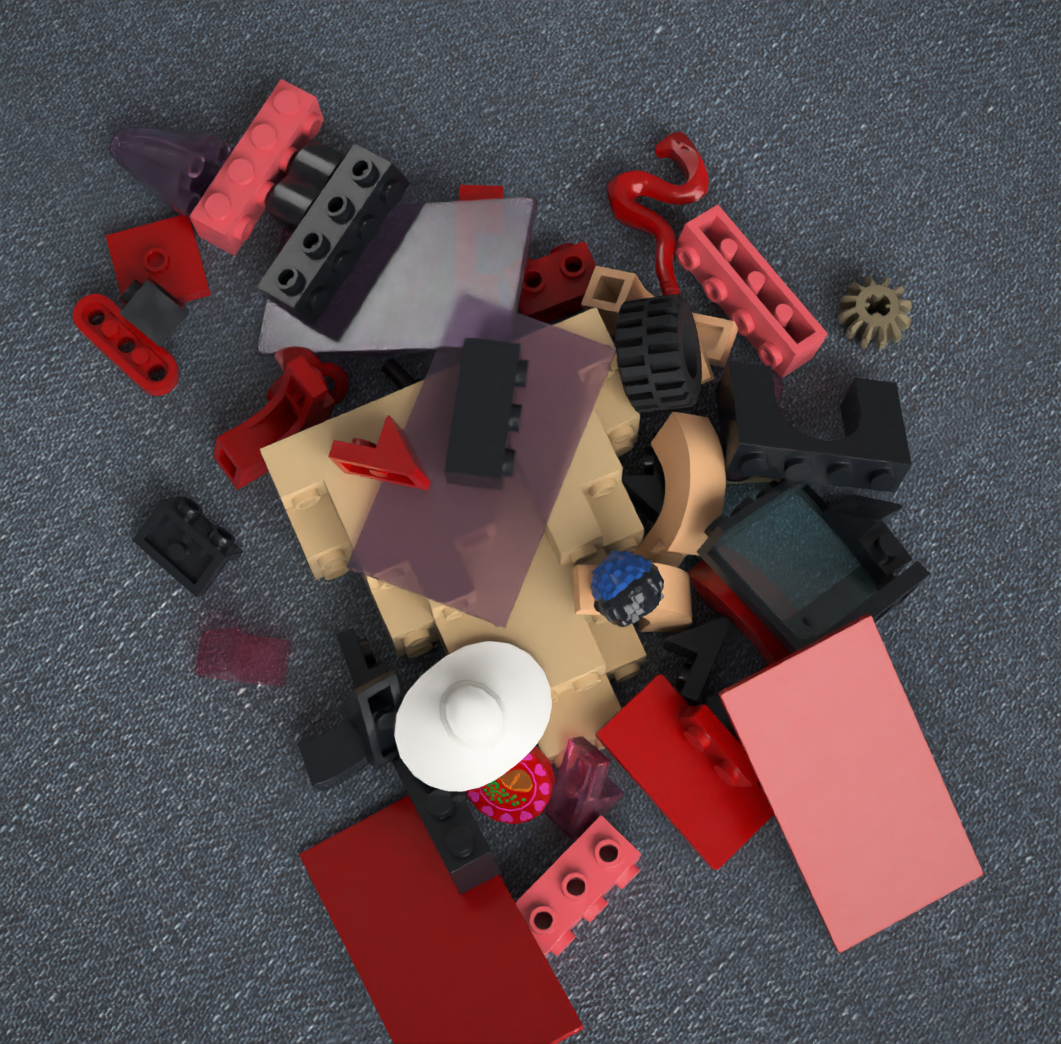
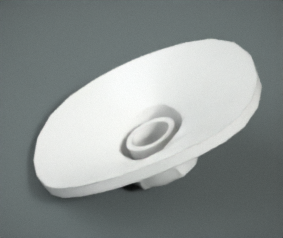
[394,641,552,791]

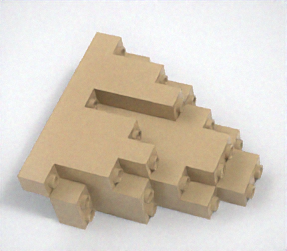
[260,307,647,768]

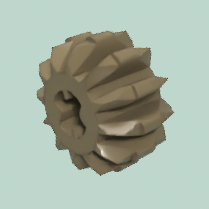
[838,275,912,350]

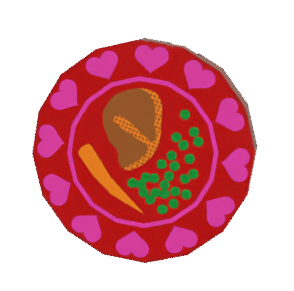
[466,746,555,824]

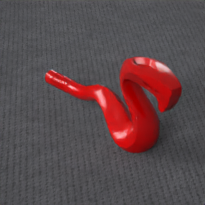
[606,131,709,296]

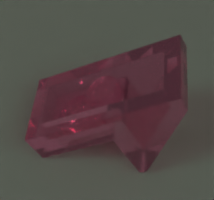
[195,627,291,688]
[545,736,624,840]

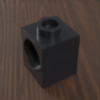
[119,276,189,347]

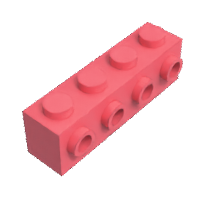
[189,79,324,256]
[674,204,828,379]
[515,815,641,957]

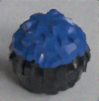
[590,550,664,627]

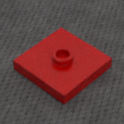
[105,213,211,305]

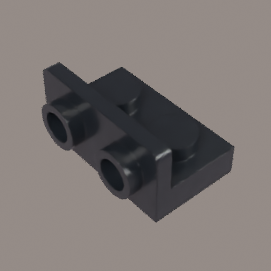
[132,496,243,597]

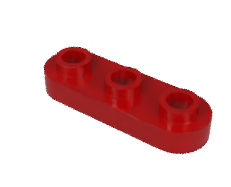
[73,294,180,396]

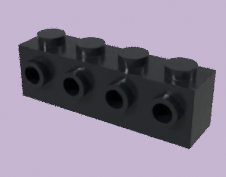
[257,143,410,326]

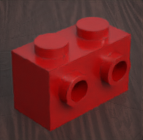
[505,241,596,332]

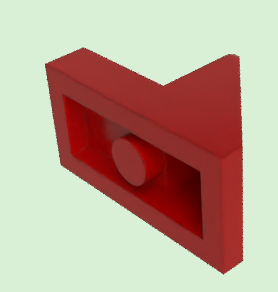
[328,415,431,491]

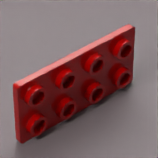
[595,674,774,870]

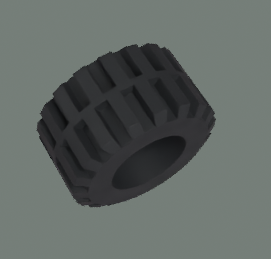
[616,294,702,413]

